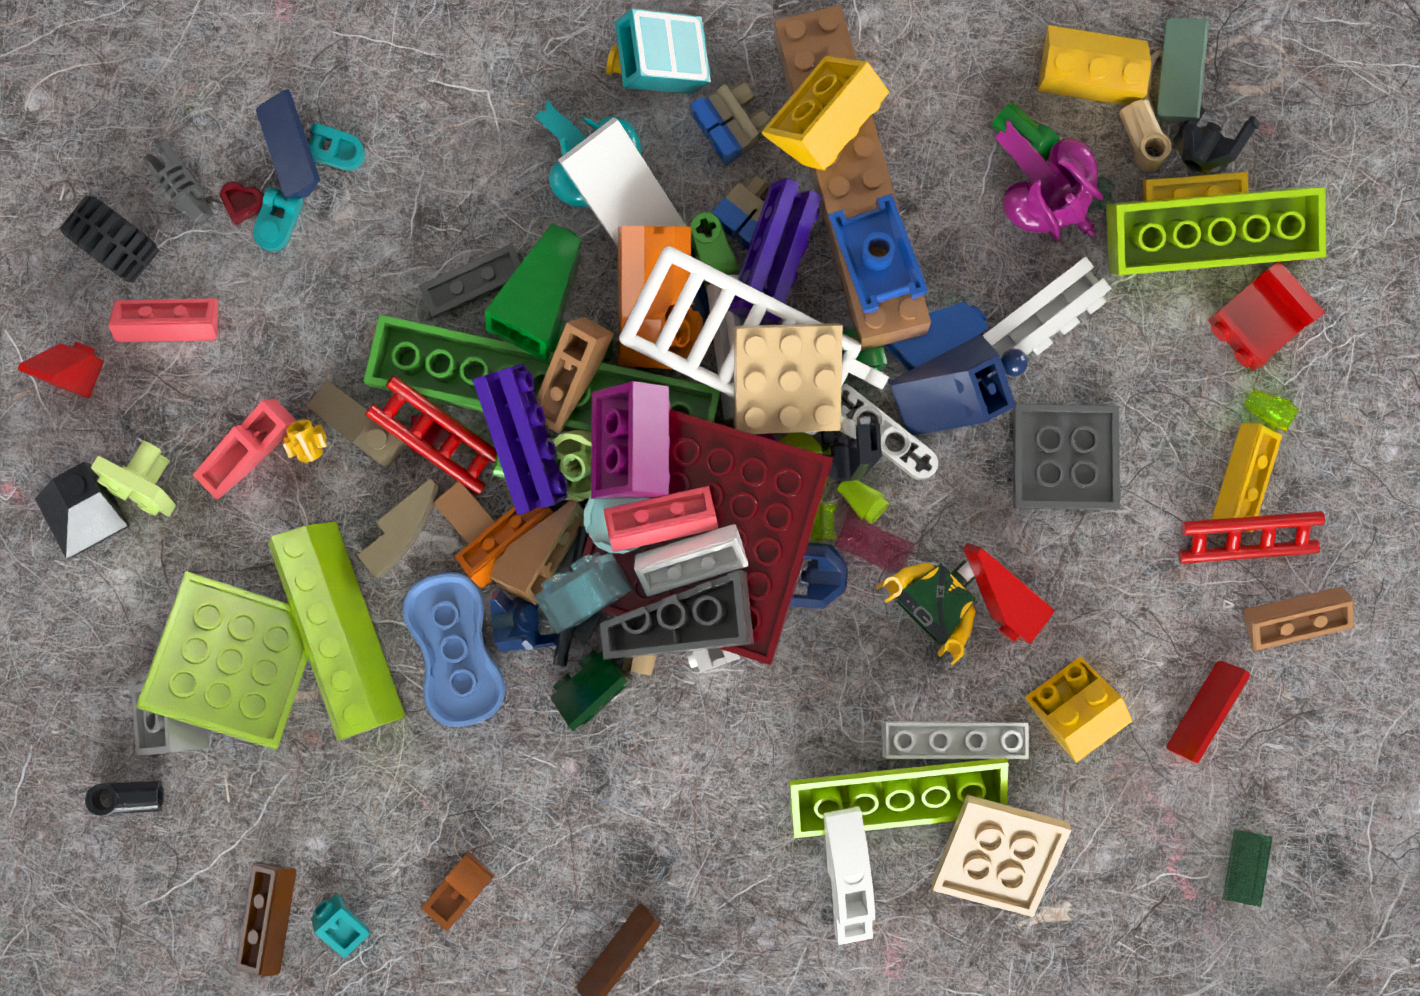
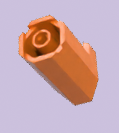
[618,226,703,369]

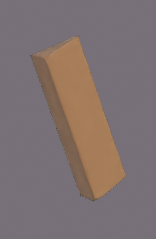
[1243,587,1354,651]

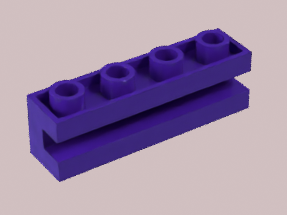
[728,178,822,325]
[473,363,568,515]

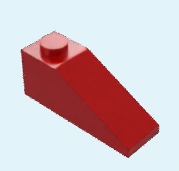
[17,342,104,399]
[963,543,1055,644]

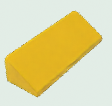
[1212,423,1283,532]

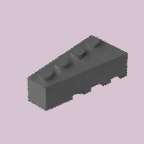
[600,570,754,660]

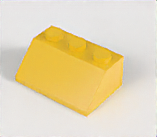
[1037,25,1152,106]
[762,56,889,170]

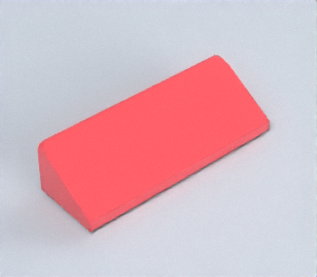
[108,298,218,342]
[603,486,718,552]

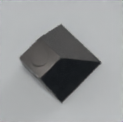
[35,462,130,560]

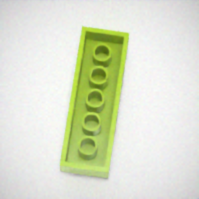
[1106,186,1326,275]

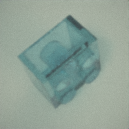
[534,552,634,634]

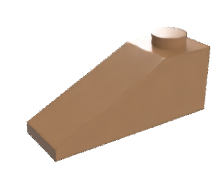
[536,317,614,433]
[490,500,584,605]

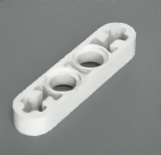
[841,384,938,480]

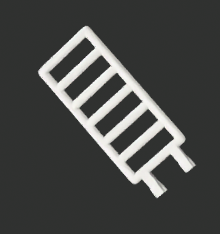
[619,246,889,439]

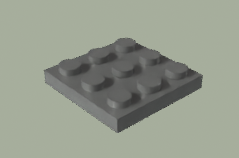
[1013,404,1120,510]

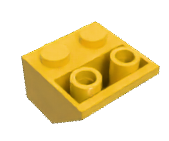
[1025,656,1133,763]

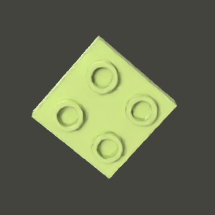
[91,440,176,517]

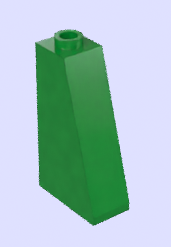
[485,223,581,361]

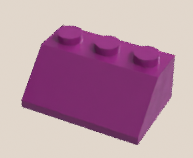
[591,381,670,499]

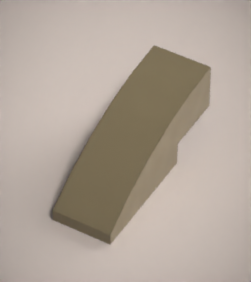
[357,478,440,579]

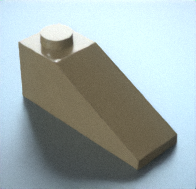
[306,380,407,469]

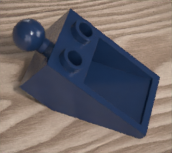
[888,334,1028,436]

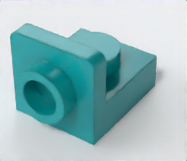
[311,894,371,959]

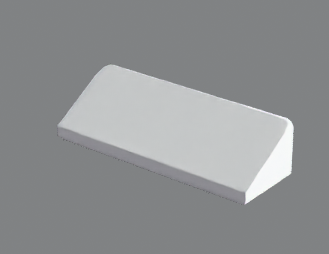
[634,524,748,597]

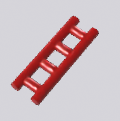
[365,375,497,495]
[1178,511,1325,564]

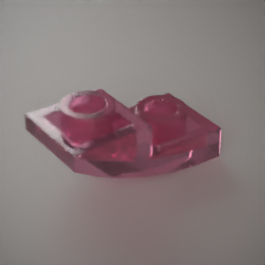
[834,515,914,574]

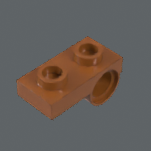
[421,852,495,931]

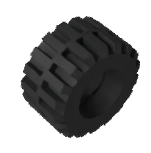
[60,195,159,283]

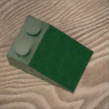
[550,650,633,731]

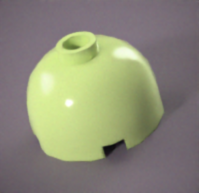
[552,429,592,502]

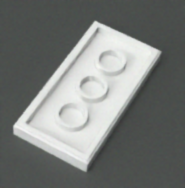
[558,117,686,248]

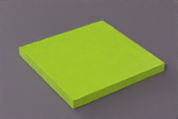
[136,571,308,750]

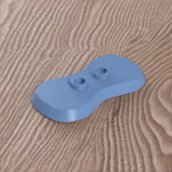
[402,572,505,727]

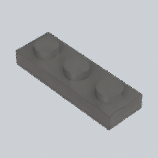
[418,244,521,319]

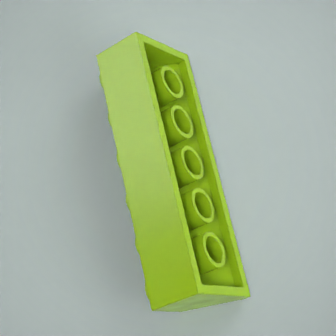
[268,522,406,741]
[788,758,1008,838]

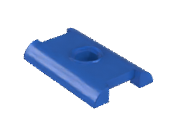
[828,194,928,313]

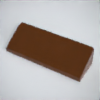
[236,862,296,977]
[577,903,661,996]

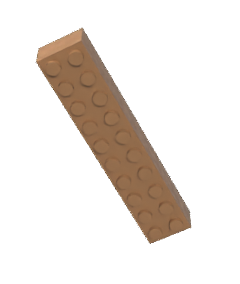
[774,5,931,351]

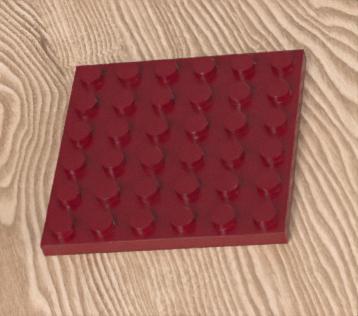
[570,409,834,665]

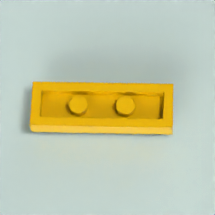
[1142,172,1249,201]

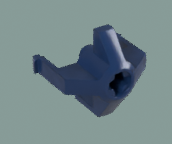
[790,543,848,609]
[490,583,567,652]

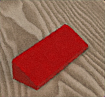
[1166,661,1251,764]

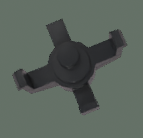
[1173,105,1260,173]
[821,416,882,481]

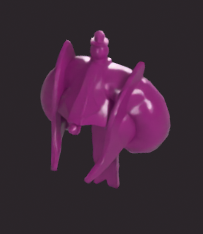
[994,120,1104,243]

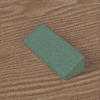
[1157,18,1209,123]

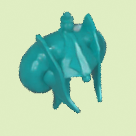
[535,100,642,208]

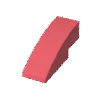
[193,398,297,499]

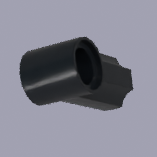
[85,780,164,816]

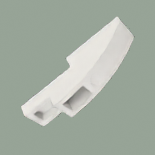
[824,806,875,945]

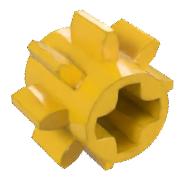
[282,419,327,463]

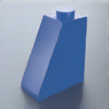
[884,301,989,371]

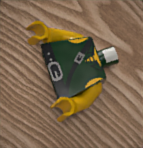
[876,560,976,665]

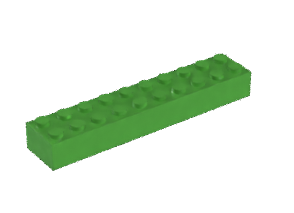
[363,315,721,432]

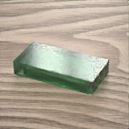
[1222,829,1273,907]

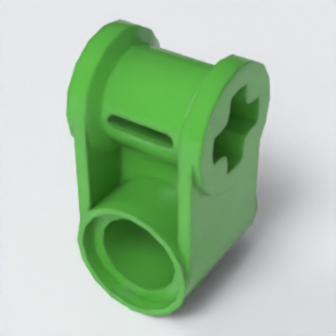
[691,212,738,283]

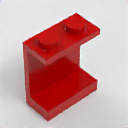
[1207,262,1325,371]

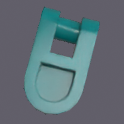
[309,123,366,171]
[253,187,303,252]

